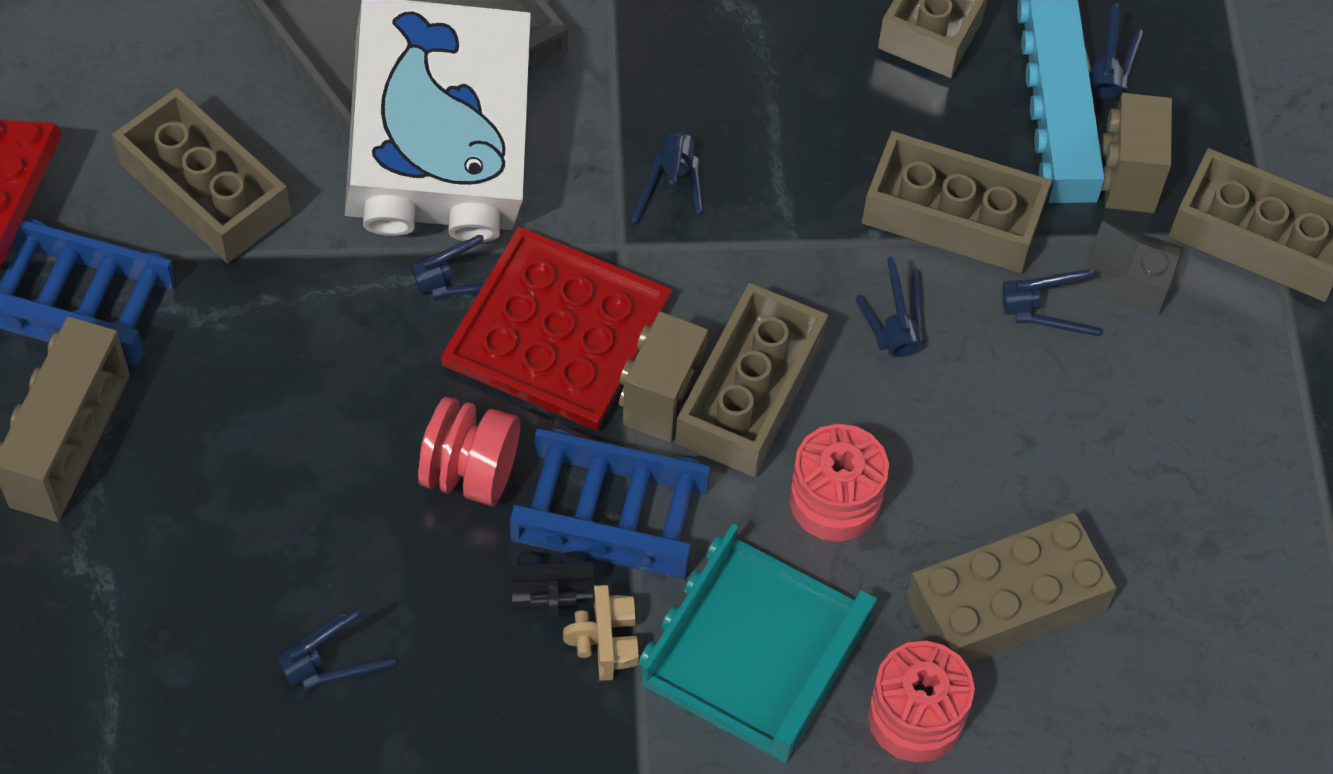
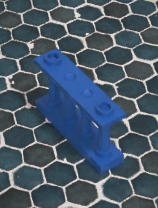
[0,219,176,367]
[510,428,710,580]

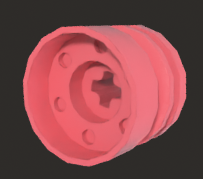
[418,396,521,507]
[789,423,889,542]
[868,640,975,763]

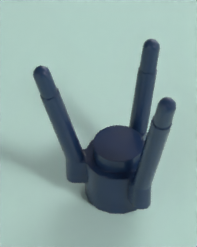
[1085,3,1143,100]
[630,132,703,224]
[410,234,484,300]
[856,256,925,357]
[1002,269,1102,336]
[275,609,397,691]

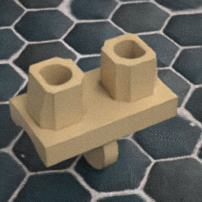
[563,585,639,681]

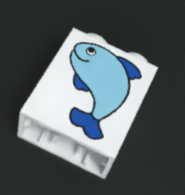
[345,0,530,243]

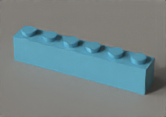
[1017,0,1104,203]

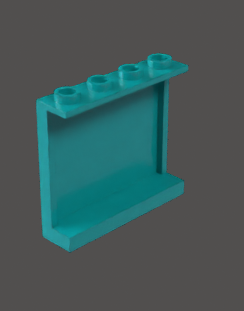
[638,523,877,764]

